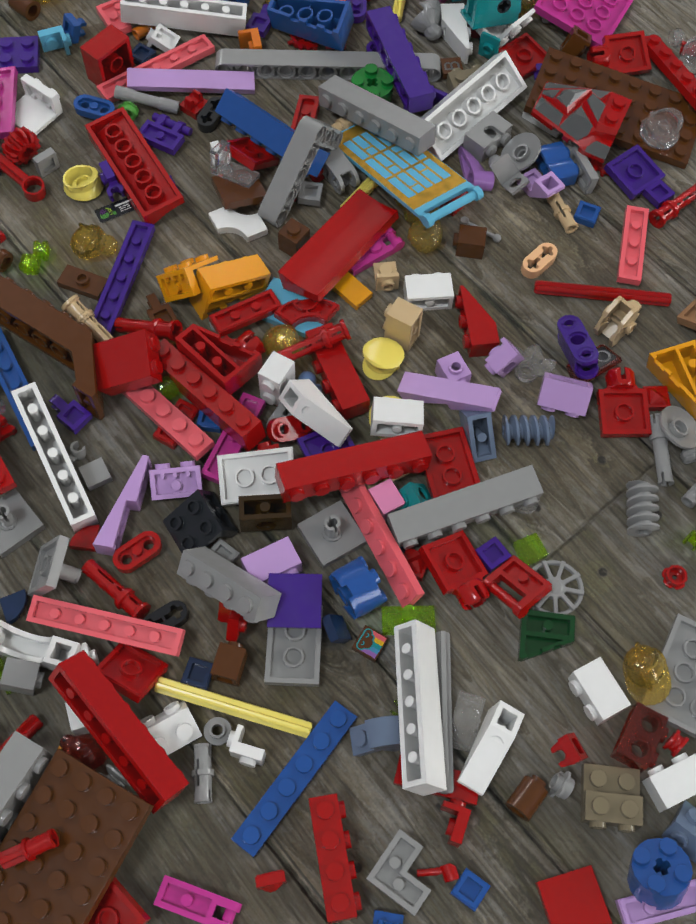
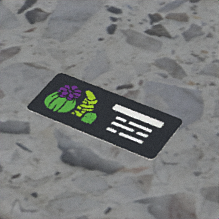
[95,198,135,223]

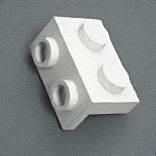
[140,701,202,755]

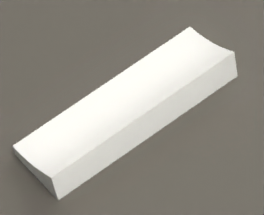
[421,50,527,161]

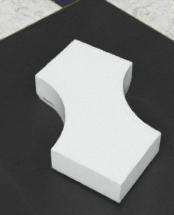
[208,207,268,242]

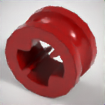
[662,729,689,757]

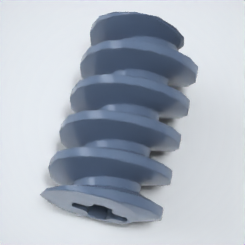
[502,415,555,446]

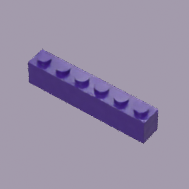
[366,6,436,113]

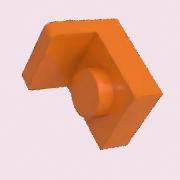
[238,28,262,49]

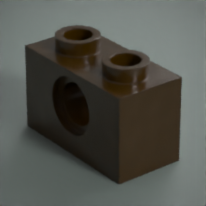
[238,494,292,532]

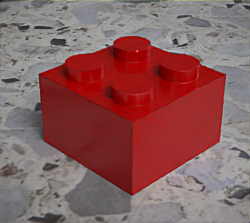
[80,24,135,85]

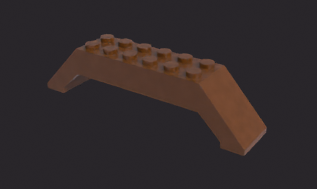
[0,275,105,421]

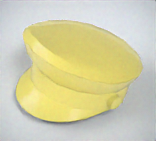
[63,165,104,201]
[362,337,404,380]

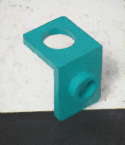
[478,31,506,59]
[391,482,432,513]

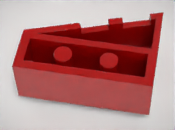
[175,323,263,395]

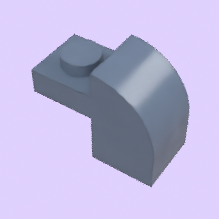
[349,716,400,757]

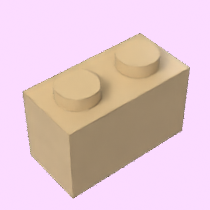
[383,297,423,352]

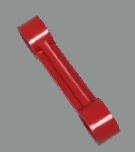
[0,153,46,202]

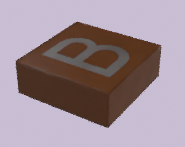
[440,57,463,79]

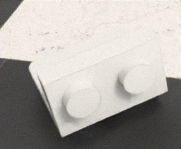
[476,8,536,48]
[15,74,63,135]

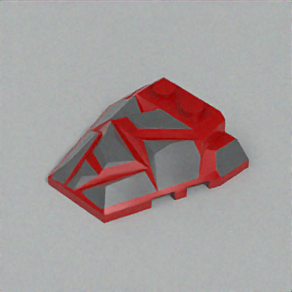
[530,82,632,163]

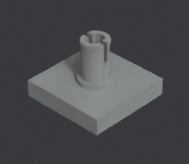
[0,488,46,559]
[297,500,367,569]
[27,535,81,597]

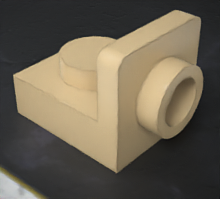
[373,261,400,291]

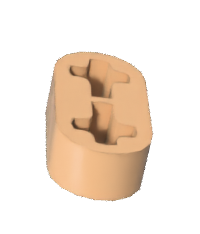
[521,243,558,279]

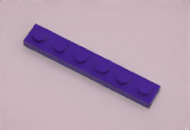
[94,220,155,335]

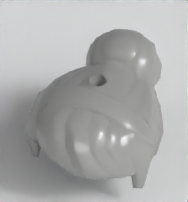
[410,0,442,41]

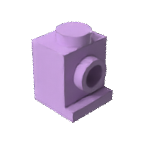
[484,337,525,378]

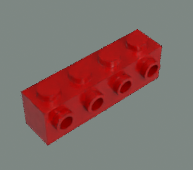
[304,322,370,420]
[308,793,362,924]

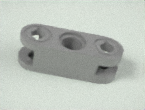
[320,146,360,194]

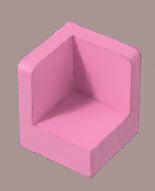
[368,479,405,521]

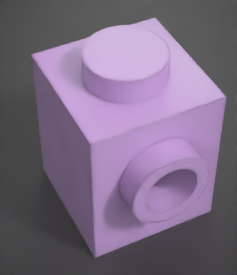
[435,351,472,383]

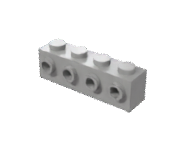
[177,546,282,623]

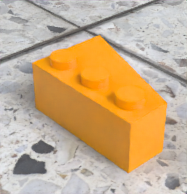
[189,254,271,320]
[646,339,696,420]

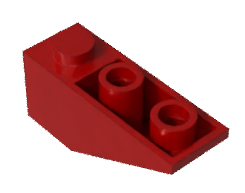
[455,285,500,358]

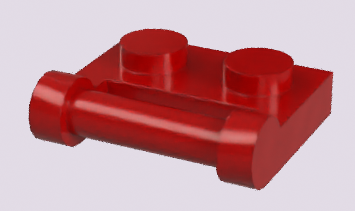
[483,555,552,619]

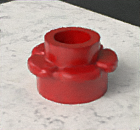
[662,565,688,590]

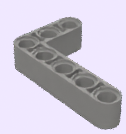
[258,115,343,228]

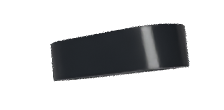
[197,97,222,133]
[142,600,189,628]

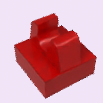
[179,89,208,120]
[551,732,588,767]

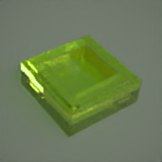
[512,533,548,566]

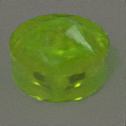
[157,375,179,400]

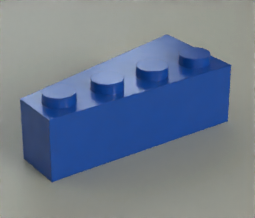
[267,0,354,51]

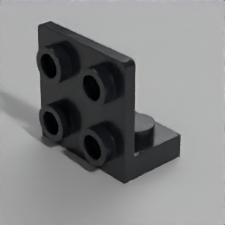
[163,489,239,553]

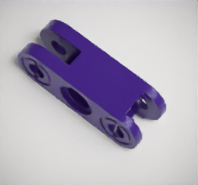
[557,315,599,379]

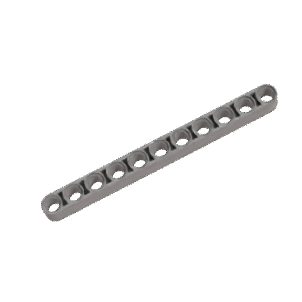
[215,48,441,82]

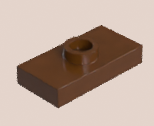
[57,264,108,301]

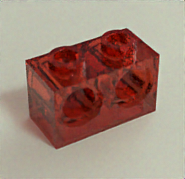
[610,702,669,773]

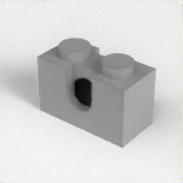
[463,111,513,163]

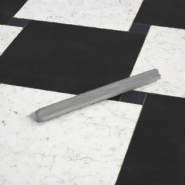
[435,631,454,794]

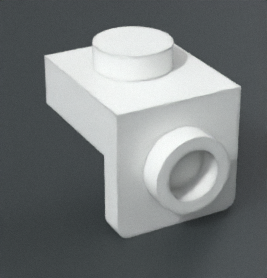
[226,724,266,768]

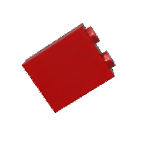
[93,329,163,396]

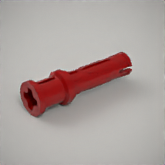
[648,183,696,229]
[114,317,183,341]
[277,319,351,361]
[81,559,151,619]

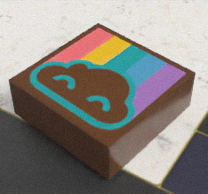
[352,625,389,663]

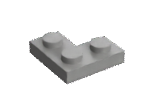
[366,829,431,917]

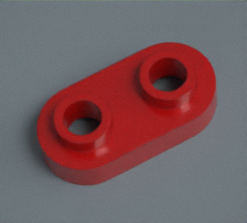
[266,415,313,443]
[112,531,162,574]

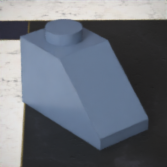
[459,410,497,463]

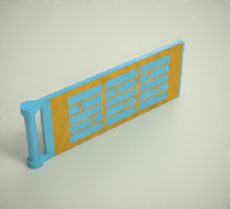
[338,124,484,228]

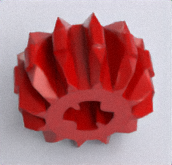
[1,126,41,166]

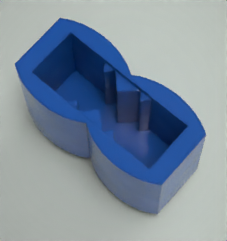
[535,141,579,186]

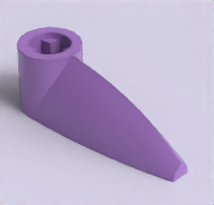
[458,145,495,191]

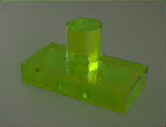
[381,605,436,635]

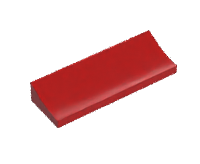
[84,107,185,224]
[278,188,399,302]

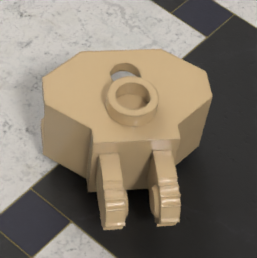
[594,296,642,347]

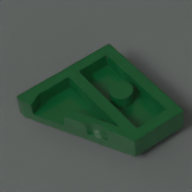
[518,610,576,662]

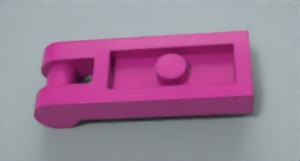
[349,227,405,276]
[153,875,243,924]

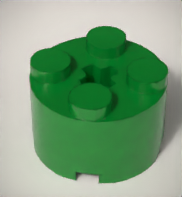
[351,63,394,103]

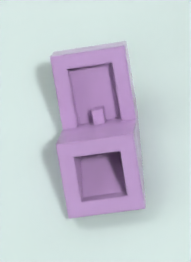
[516,168,565,198]

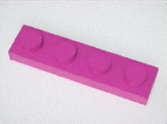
[201,392,266,484]

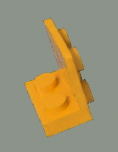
[156,253,219,303]

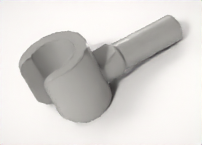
[69,441,86,463]

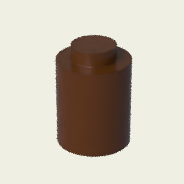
[8,0,41,21]
[505,775,548,822]

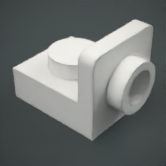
[145,23,181,52]

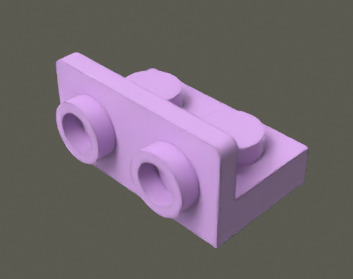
[149,460,203,501]

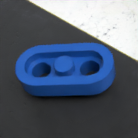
[73,94,115,120]

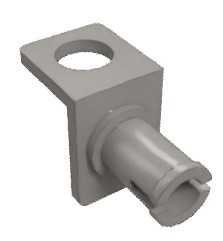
[488,152,530,196]

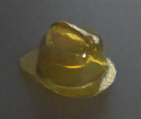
[623,642,671,706]

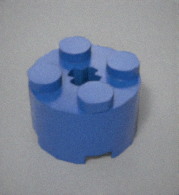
[329,556,388,620]
[627,837,693,911]

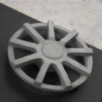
[532,560,584,615]

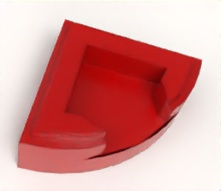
[69,525,101,552]

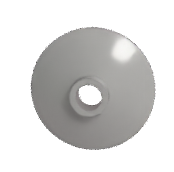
[501,132,541,171]
[659,406,696,450]

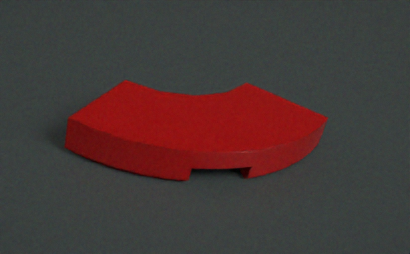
[274,298,340,329]

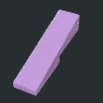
[397,371,502,412]
[93,455,152,556]

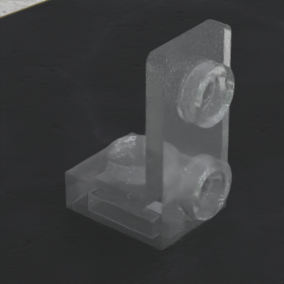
[210,140,260,188]

